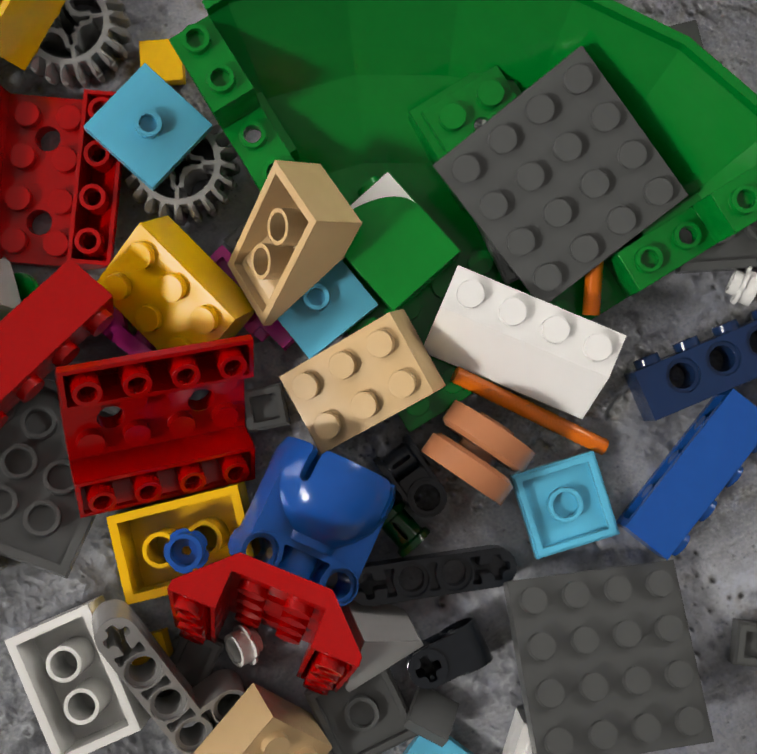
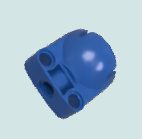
[228,436,396,607]

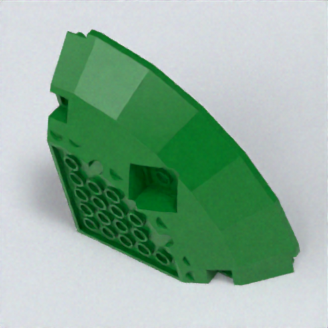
[169,0,757,433]

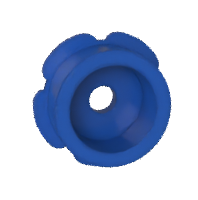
[164,528,209,574]

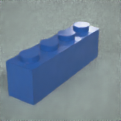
[616,388,757,560]

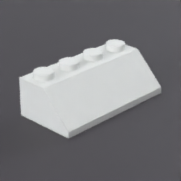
[424,265,626,419]

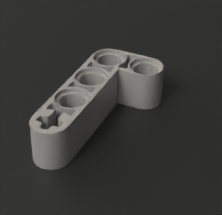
[92,599,246,754]

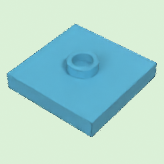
[83,63,213,191]
[277,260,378,359]
[509,450,620,559]

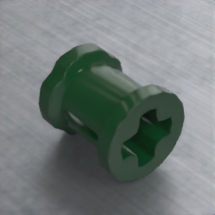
[381,499,430,558]

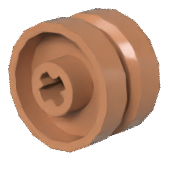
[420,400,536,506]

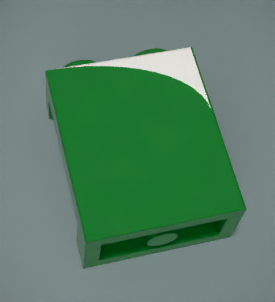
[344,171,461,312]

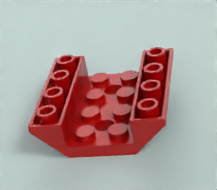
[0,85,123,270]
[55,334,255,518]
[167,552,362,695]

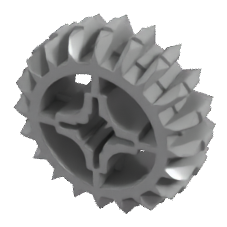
[29,0,132,90]
[123,111,240,226]

